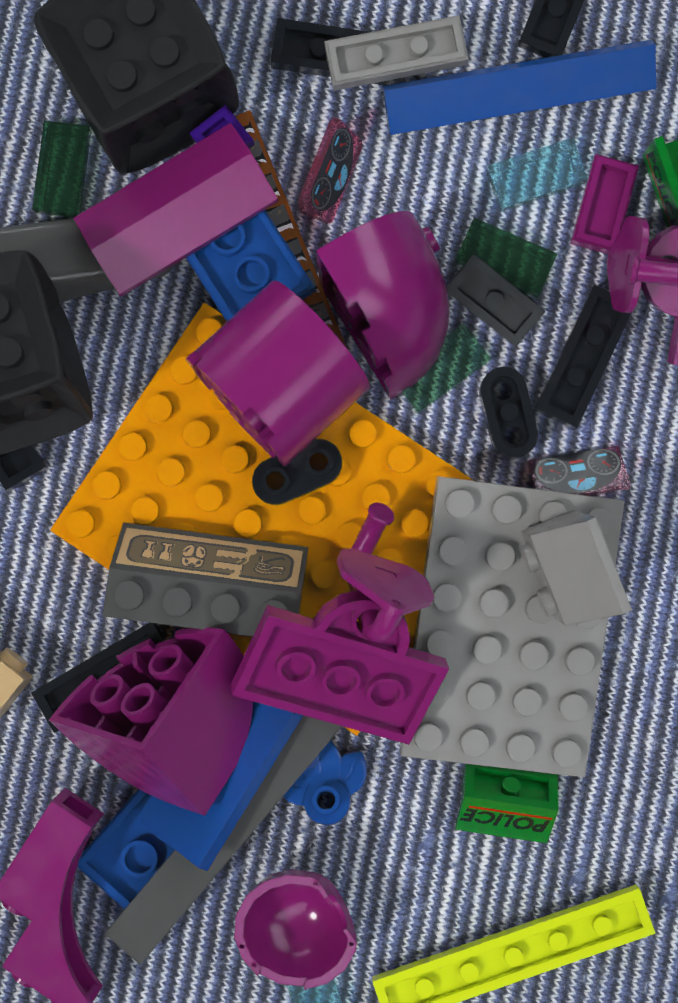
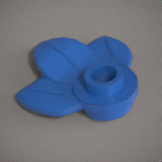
[283,740,367,825]

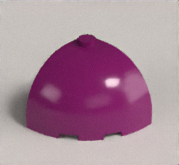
[316,211,449,400]
[49,628,253,816]

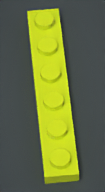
[372,884,655,1003]

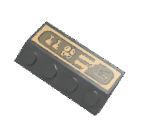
[102,523,309,636]

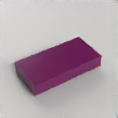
[570,154,639,254]

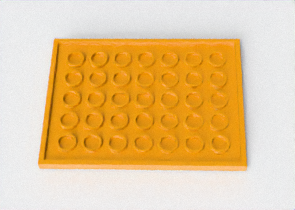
[50,302,474,736]

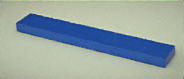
[383,40,656,135]

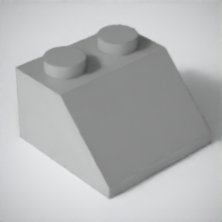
[519,510,632,626]

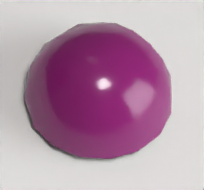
[234,869,357,990]

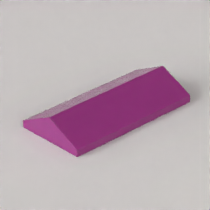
[73,123,279,297]

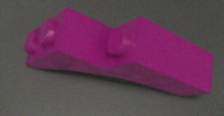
[0,787,104,1003]

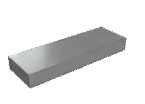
[324,15,469,91]

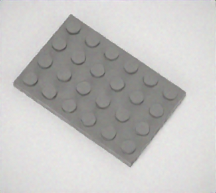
[399,476,625,777]

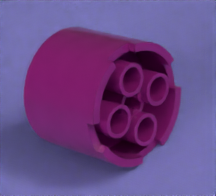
[186,280,370,467]

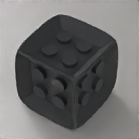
[34,0,239,174]
[0,250,93,455]

